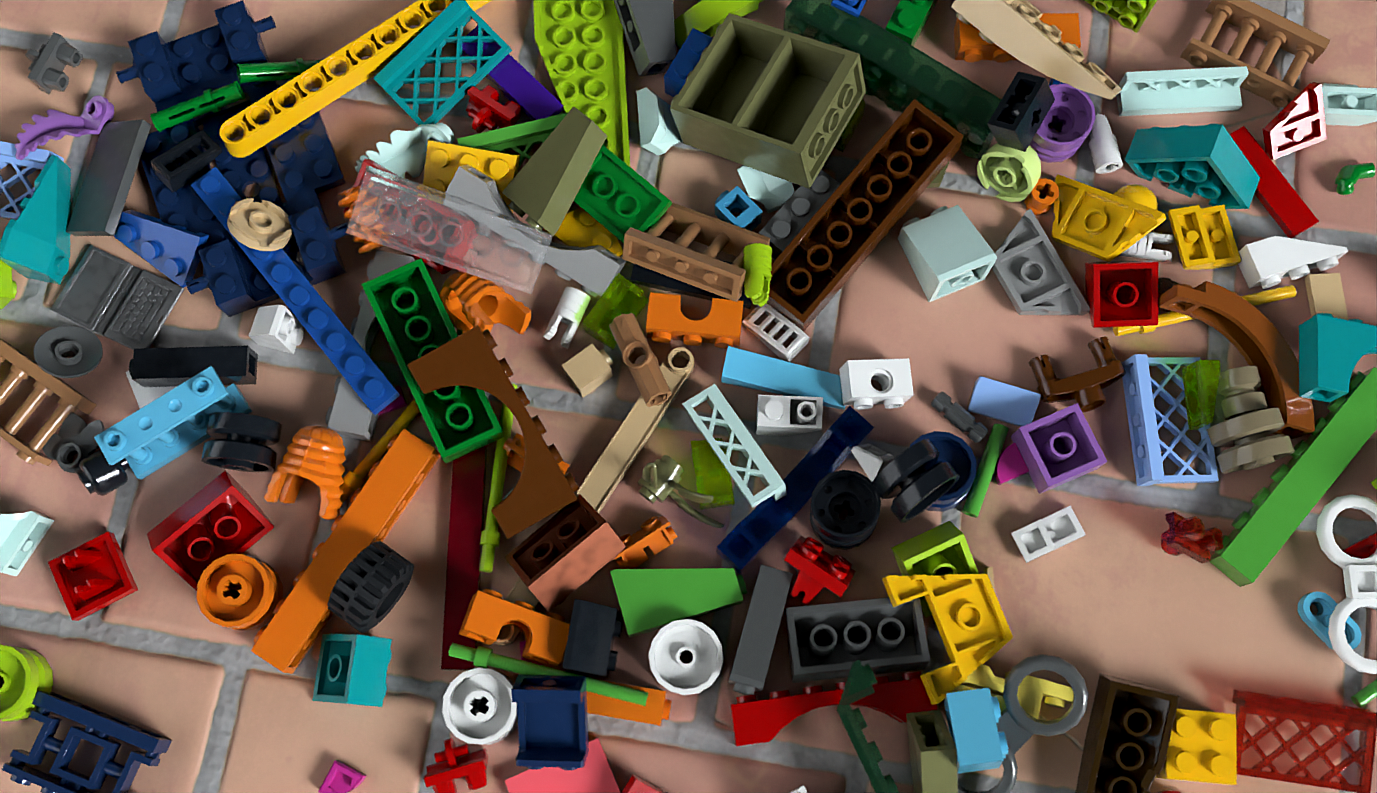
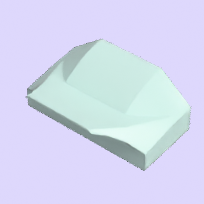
[1322,83,1377,126]
[637,87,683,156]
[737,165,795,213]
[0,511,54,576]

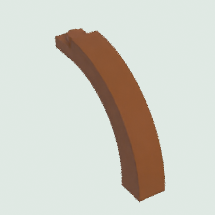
[1158,281,1315,439]

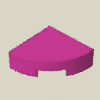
[995,443,1029,485]
[318,760,367,793]

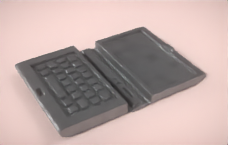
[50,245,184,350]

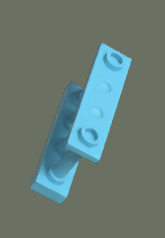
[94,366,252,480]

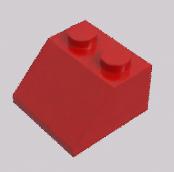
[1085,260,1159,328]

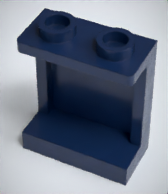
[511,675,589,770]

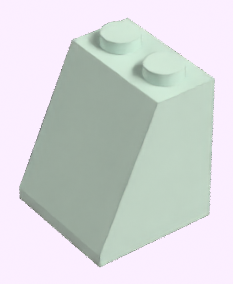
[898,205,997,302]

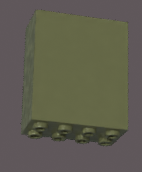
[670,13,866,189]

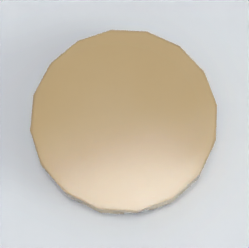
[227,198,293,251]

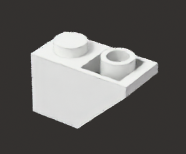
[249,304,304,354]
[756,395,823,436]

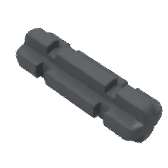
[931,392,988,443]

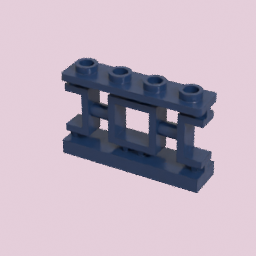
[1,691,172,793]

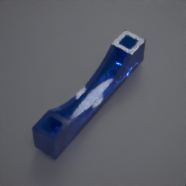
[716,406,874,574]

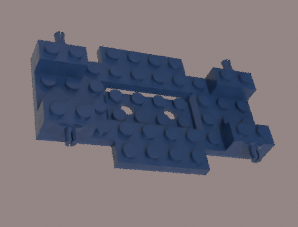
[116,0,352,317]

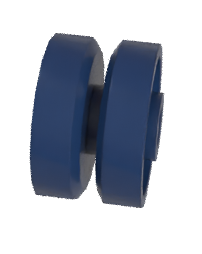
[910,431,977,512]

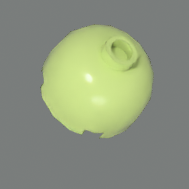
[977,143,1041,202]

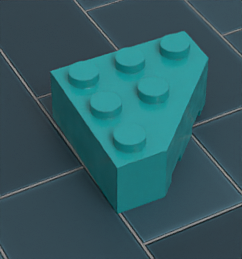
[1125,124,1260,209]

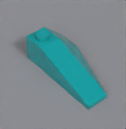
[0,155,71,285]

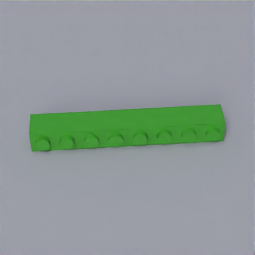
[1209,367,1377,587]

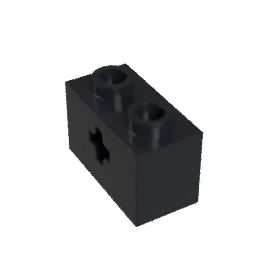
[988,72,1055,152]

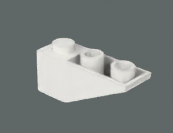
[1238,236,1348,289]

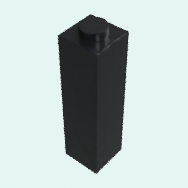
[129,345,258,387]

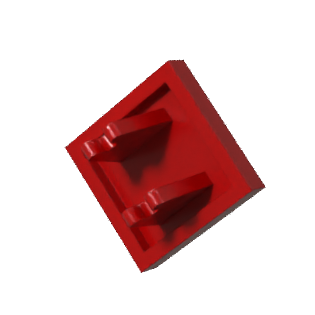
[48,531,138,621]
[784,536,856,604]

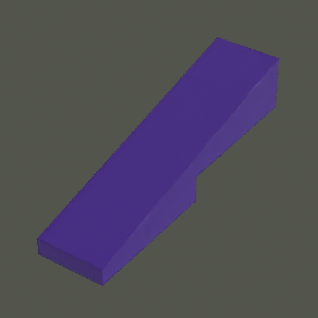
[462,25,564,120]

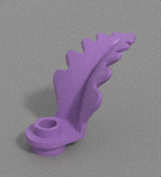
[15,95,114,160]

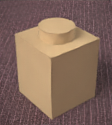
[561,344,613,398]

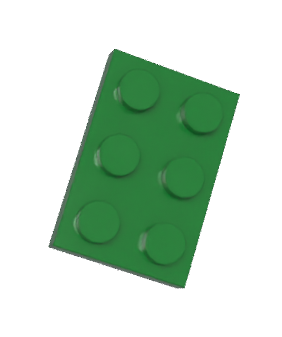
[574,145,673,243]

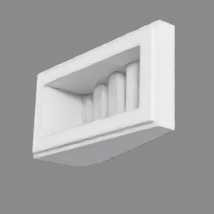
[742,304,810,362]

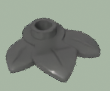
[43,412,104,473]

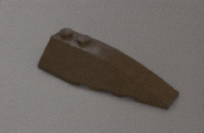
[1076,674,1179,793]

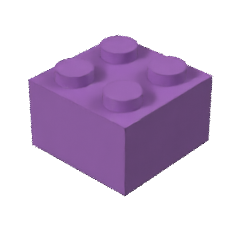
[1011,403,1108,494]

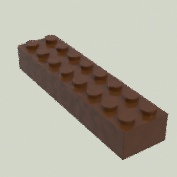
[767,99,964,332]

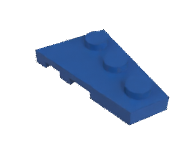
[114,210,209,288]

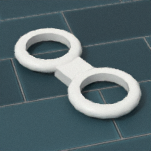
[1316,494,1377,674]

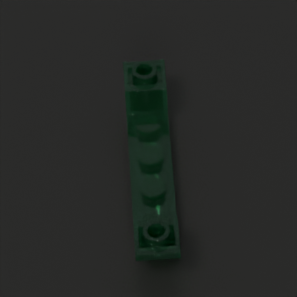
[836,660,899,793]

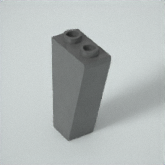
[613,0,676,77]
[728,564,793,695]

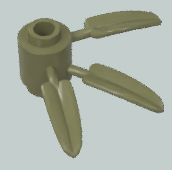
[637,455,724,528]

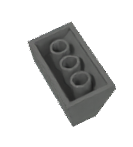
[786,597,930,683]

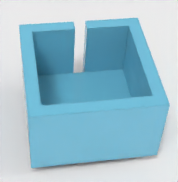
[944,687,1008,774]

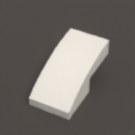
[1011,506,1086,563]

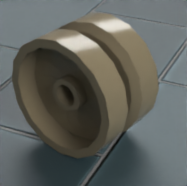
[1207,408,1295,474]

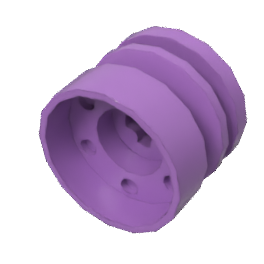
[1029,84,1096,163]

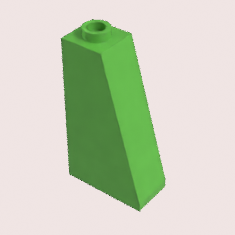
[610,568,747,638]

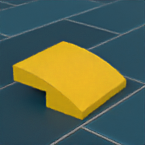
[1167,205,1241,270]

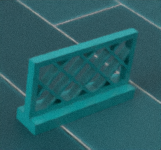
[373,0,512,125]

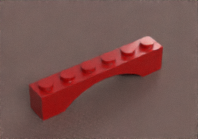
[730,671,938,746]

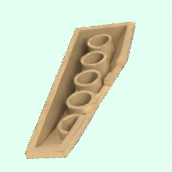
[951,0,1122,100]

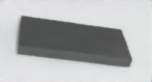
[66,120,151,236]

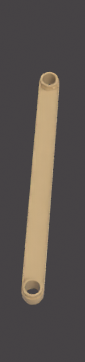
[494,347,694,646]

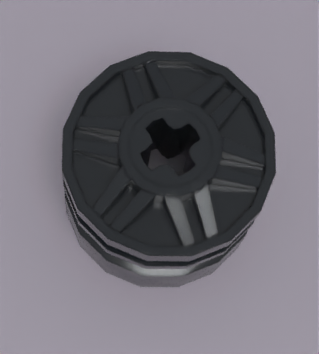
[809,470,881,550]

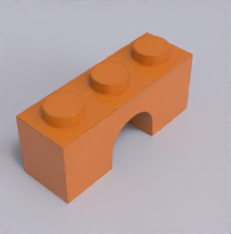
[646,292,744,349]
[459,589,570,668]

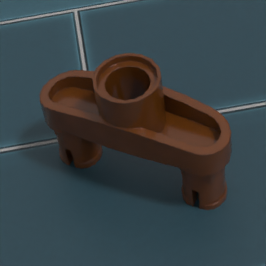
[1029,336,1126,412]

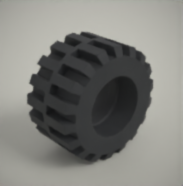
[328,541,414,633]

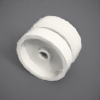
[649,619,723,695]
[442,668,518,745]

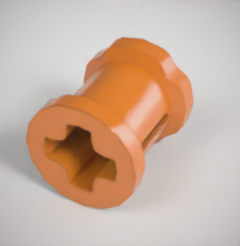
[1024,178,1059,216]

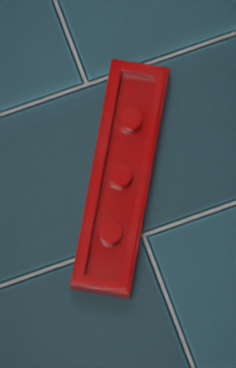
[1230,126,1319,238]

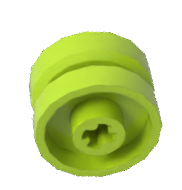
[0,644,53,722]

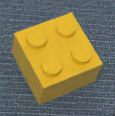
[1155,709,1237,785]

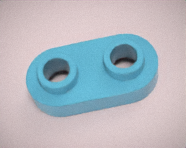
[1297,592,1361,650]

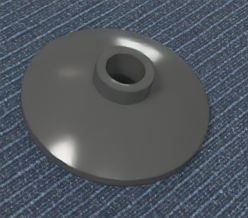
[34,326,103,378]

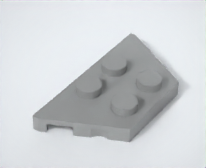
[992,209,1091,315]

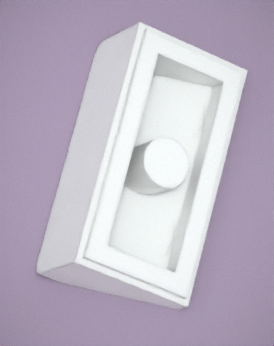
[851,443,895,481]

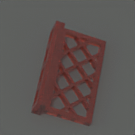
[1232,689,1377,793]

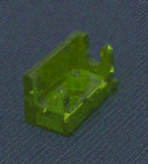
[582,273,648,350]
[691,438,735,510]

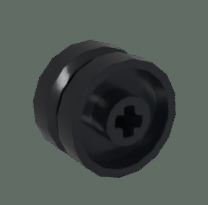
[201,412,282,472]
[871,439,960,523]

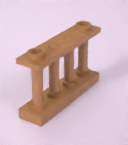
[1180,0,1330,108]
[622,203,771,302]
[0,338,97,466]

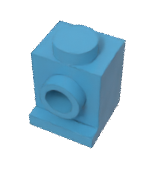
[715,185,763,231]

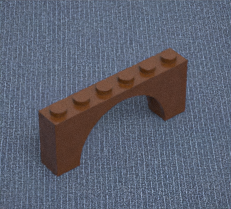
[407,326,580,539]

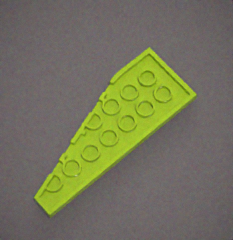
[533,0,631,167]

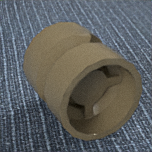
[1214,366,1268,420]

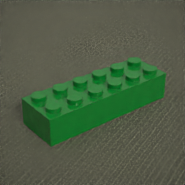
[361,258,505,464]

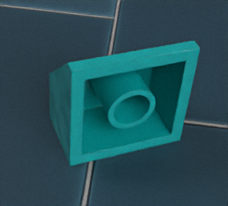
[312,634,392,707]

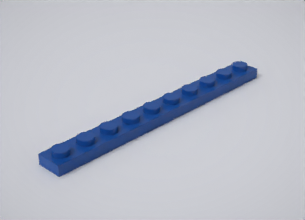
[191,167,400,415]

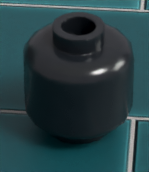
[76,449,131,496]

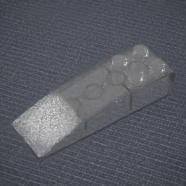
[346,165,553,294]

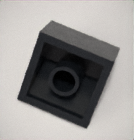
[562,599,624,678]

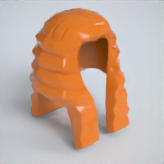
[439,271,531,336]
[264,426,346,520]

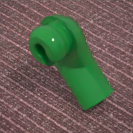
[1335,163,1375,195]

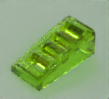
[1182,360,1220,430]

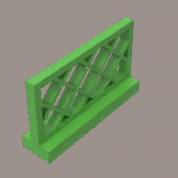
[457,112,569,169]

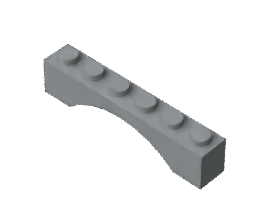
[442,164,626,297]
[326,250,415,443]

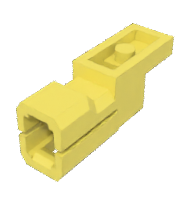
[950,665,1074,719]

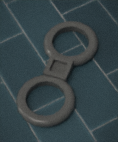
[958,654,1089,793]

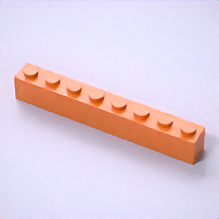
[250,428,441,674]

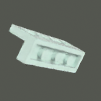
[1116,66,1249,116]
[682,384,787,508]

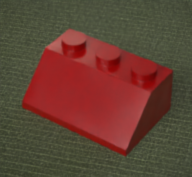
[147,470,274,591]

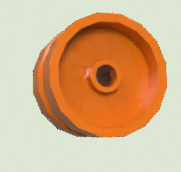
[196,554,283,631]

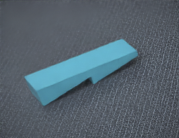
[721,346,845,410]

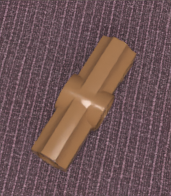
[609,313,673,407]

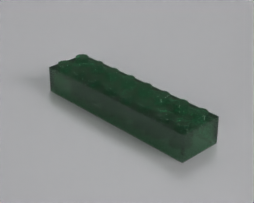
[783,0,1002,160]

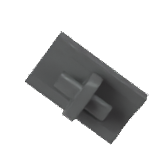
[26,32,83,94]

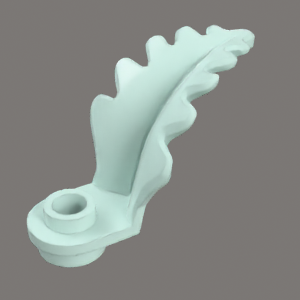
[355,123,455,179]

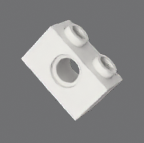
[839,358,914,410]

